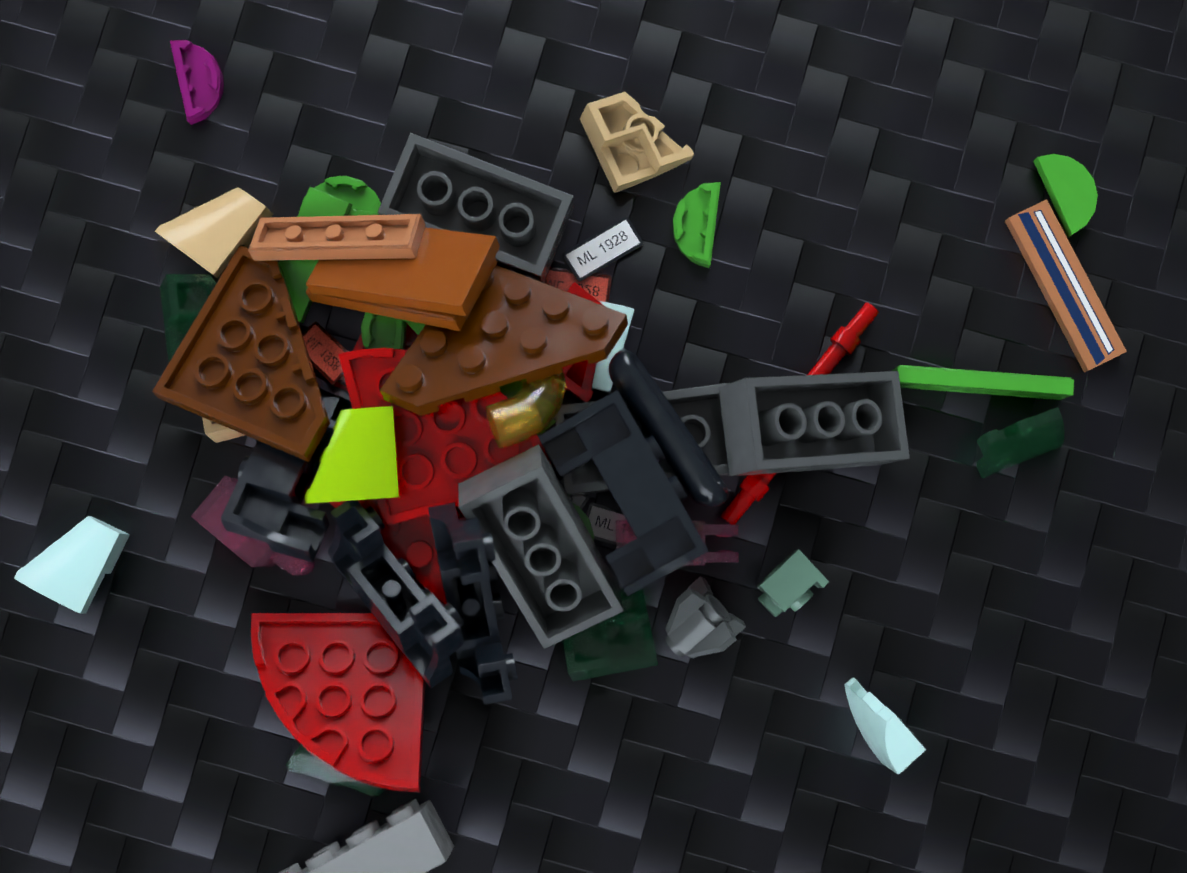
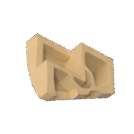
[580,92,694,193]
[155,187,273,278]

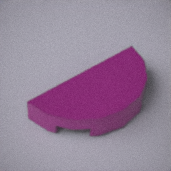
[170,40,224,125]

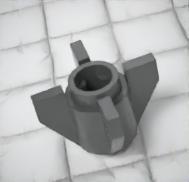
[665,576,746,658]

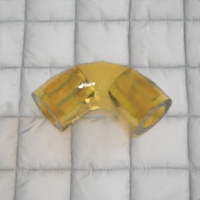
[486,367,567,449]

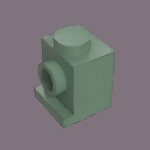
[756,549,829,617]

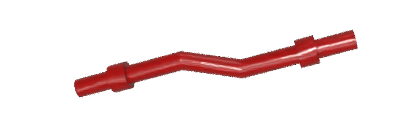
[721,302,879,527]

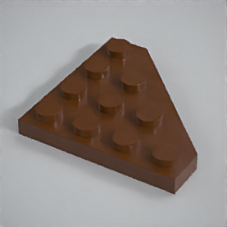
[152,245,330,462]
[380,265,628,416]

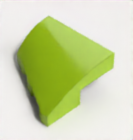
[305,406,399,503]

